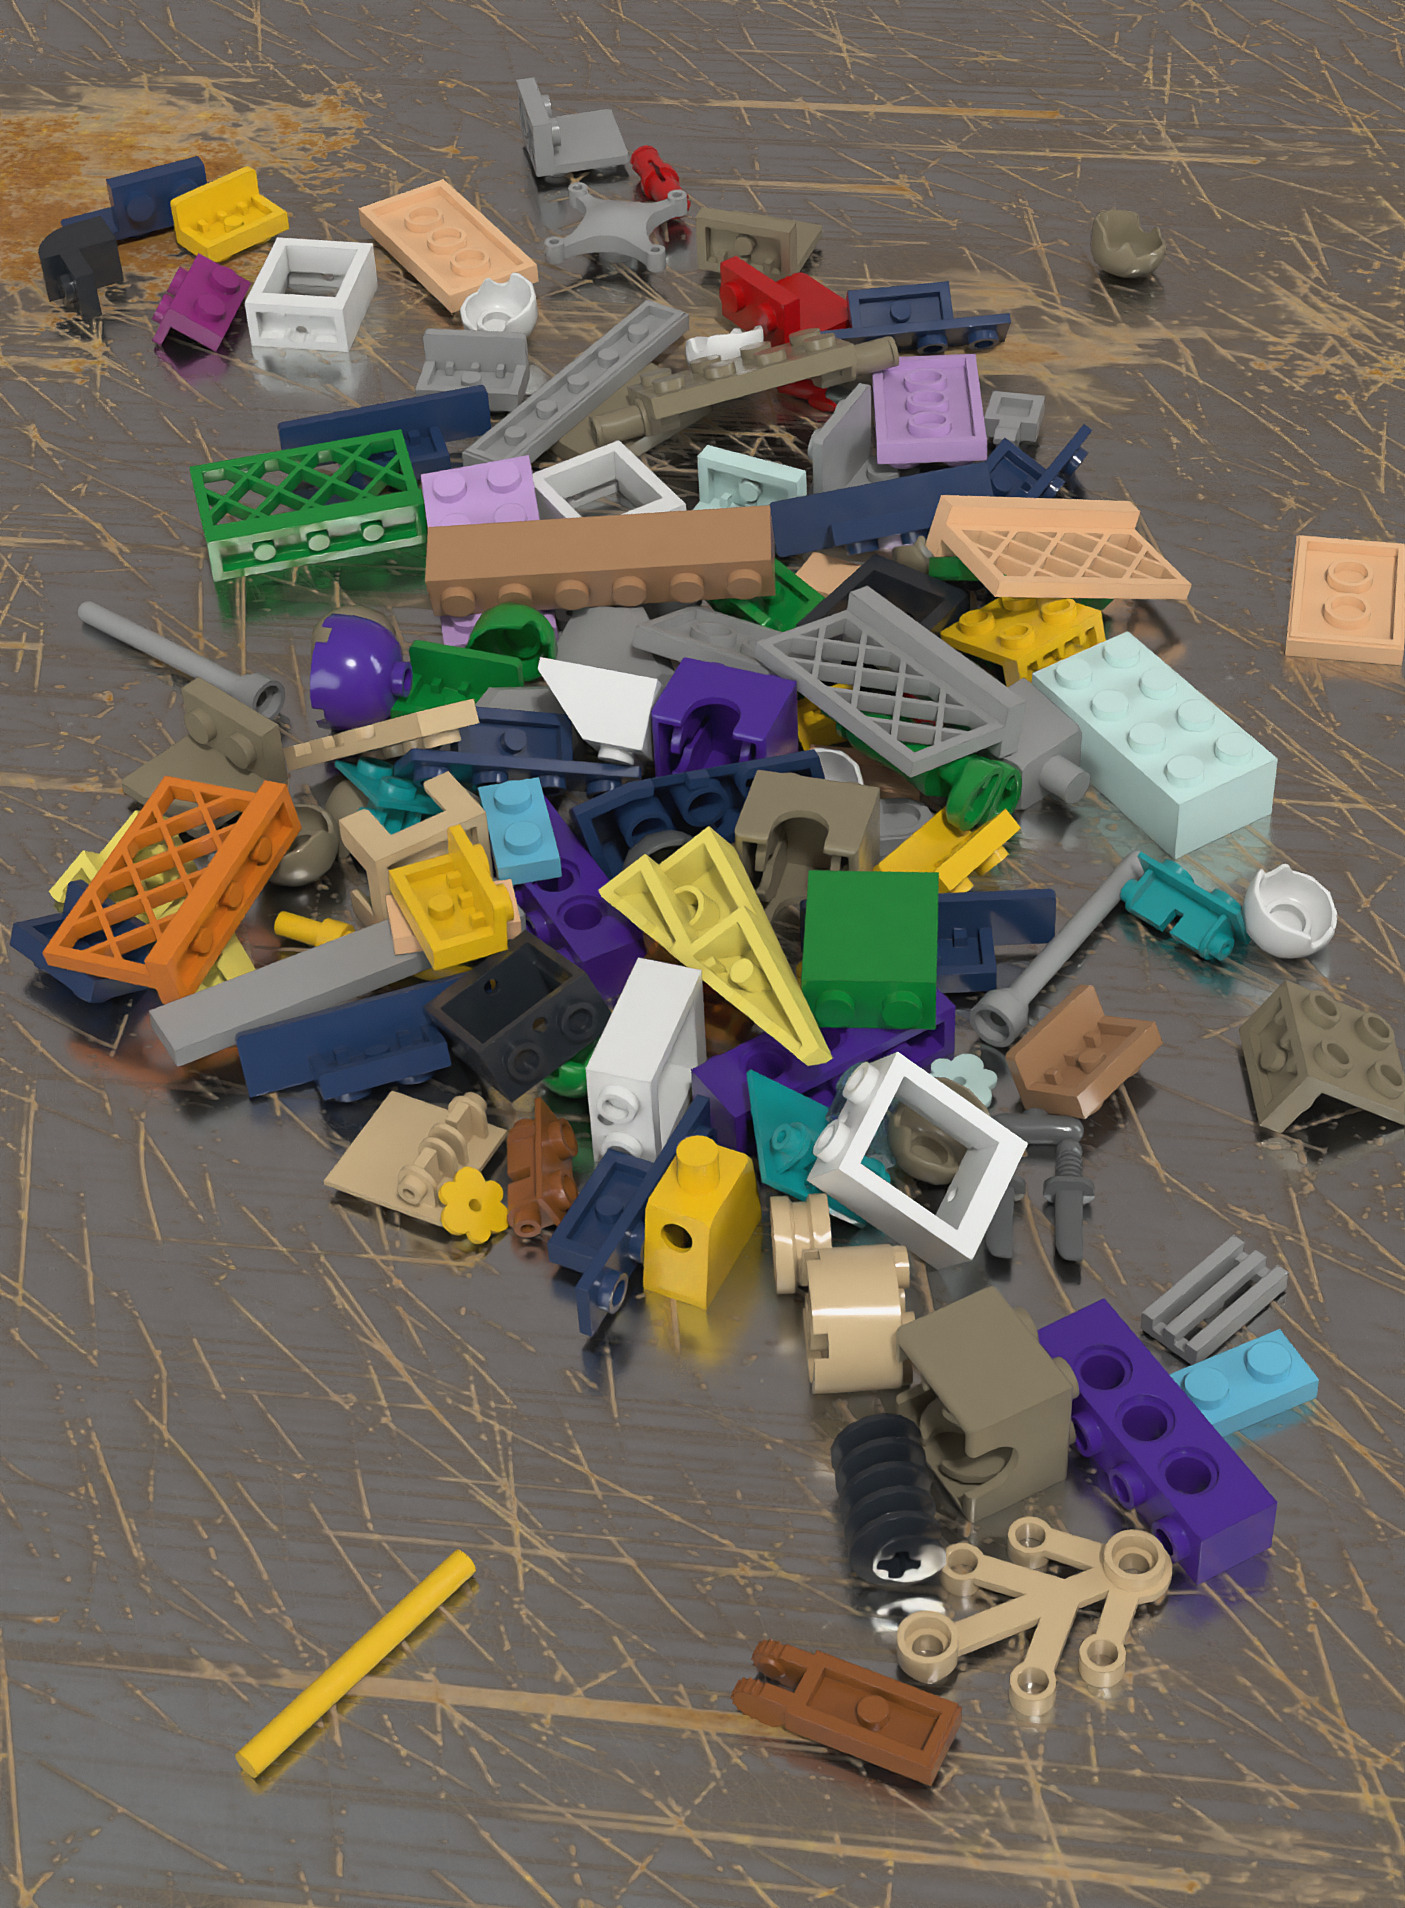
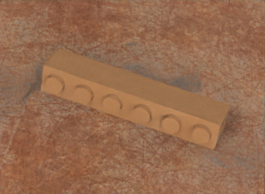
[425,505,775,617]

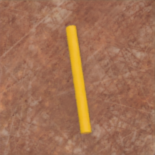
[235,1549,476,1778]

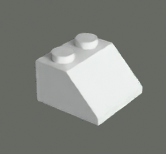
[538,657,665,775]

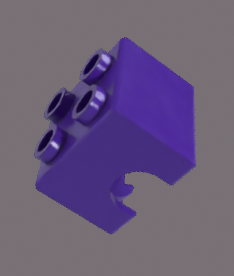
[651,657,798,777]

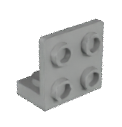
[516,77,629,178]
[808,383,920,495]

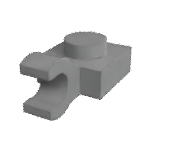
[984,391,1045,448]

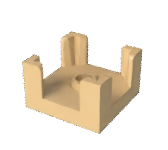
[339,771,494,927]

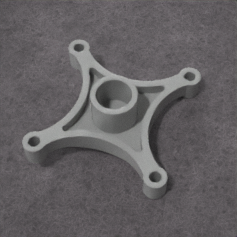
[544,182,688,272]

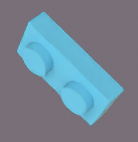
[478,777,562,885]
[1169,1329,1319,1437]

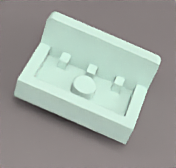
[693,445,807,553]

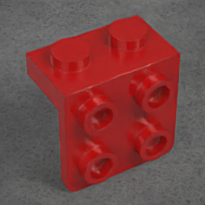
[719,256,850,347]

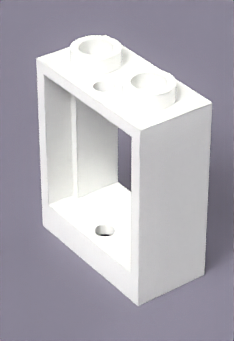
[245,237,378,352]
[533,440,686,520]
[585,958,707,1163]
[807,1052,1028,1270]

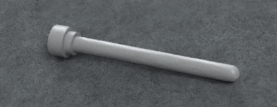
[78,601,285,720]
[969,851,1144,1047]

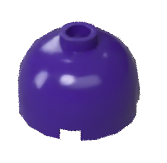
[310,613,413,732]

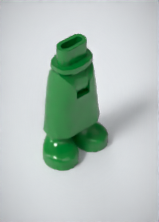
[820,709,1022,831]

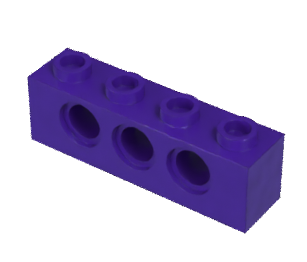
[490,794,653,1000]
[691,988,956,1157]
[1037,1298,1278,1586]

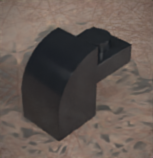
[38,216,124,321]

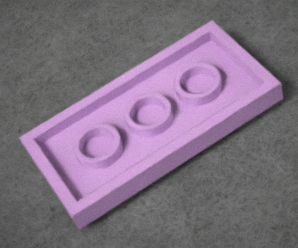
[872,354,987,469]
[421,455,559,648]

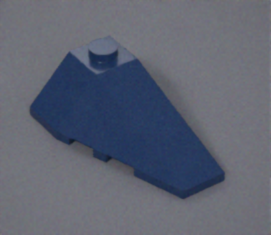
[568,749,825,880]

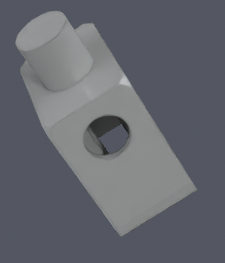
[945,678,1091,811]

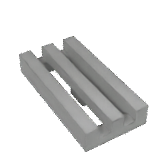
[1140,1235,1289,1365]

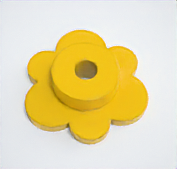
[438,1167,509,1244]

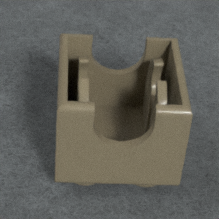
[735,770,880,926]
[896,1286,1079,1523]

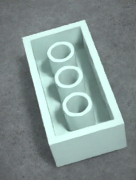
[1032,631,1278,860]

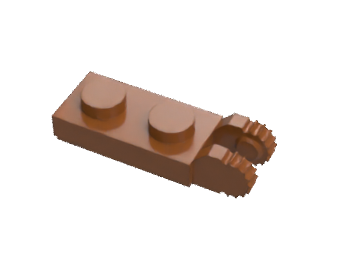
[730,1639,962,1786]

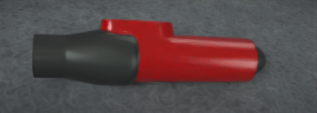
[775,379,852,412]

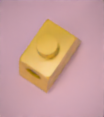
[643,1135,762,1310]

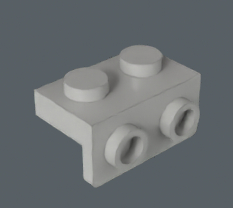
[415,328,530,413]

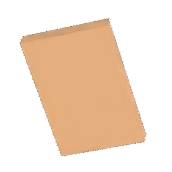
[1285,535,1405,666]

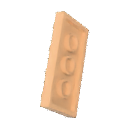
[358,179,539,313]

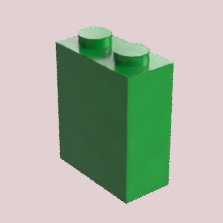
[801,870,939,1030]

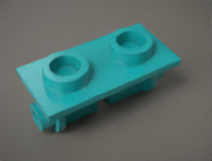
[1120,852,1251,961]

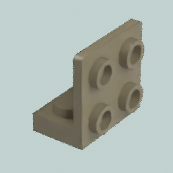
[695,207,823,282]
[121,677,288,839]
[1238,980,1405,1133]

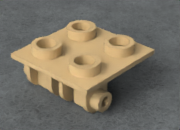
[324,1091,507,1227]

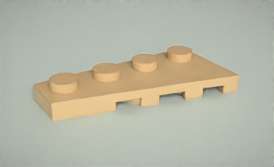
[283,699,479,771]

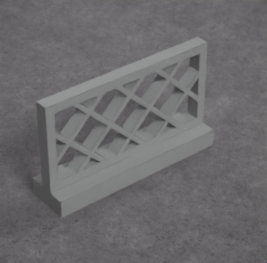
[754,586,1026,778]

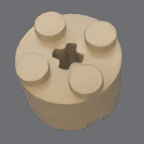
[801,1244,915,1395]

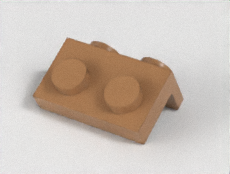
[1005,984,1163,1119]

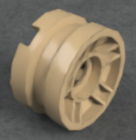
[770,1193,832,1294]

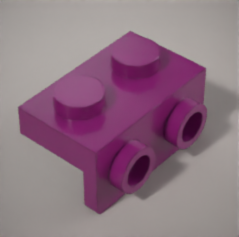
[151,253,251,351]

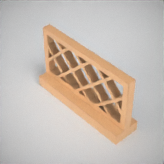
[925,495,1192,600]

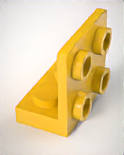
[940,597,1106,687]

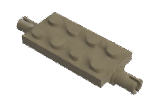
[589,328,899,448]

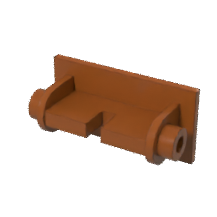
[507,1097,579,1238]

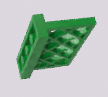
[189,429,428,582]

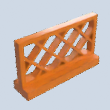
[42,776,302,1004]

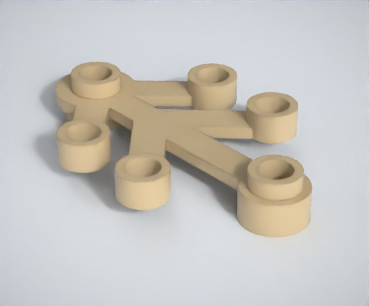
[896,1516,1172,1716]

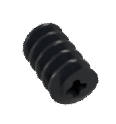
[830,1413,946,1587]

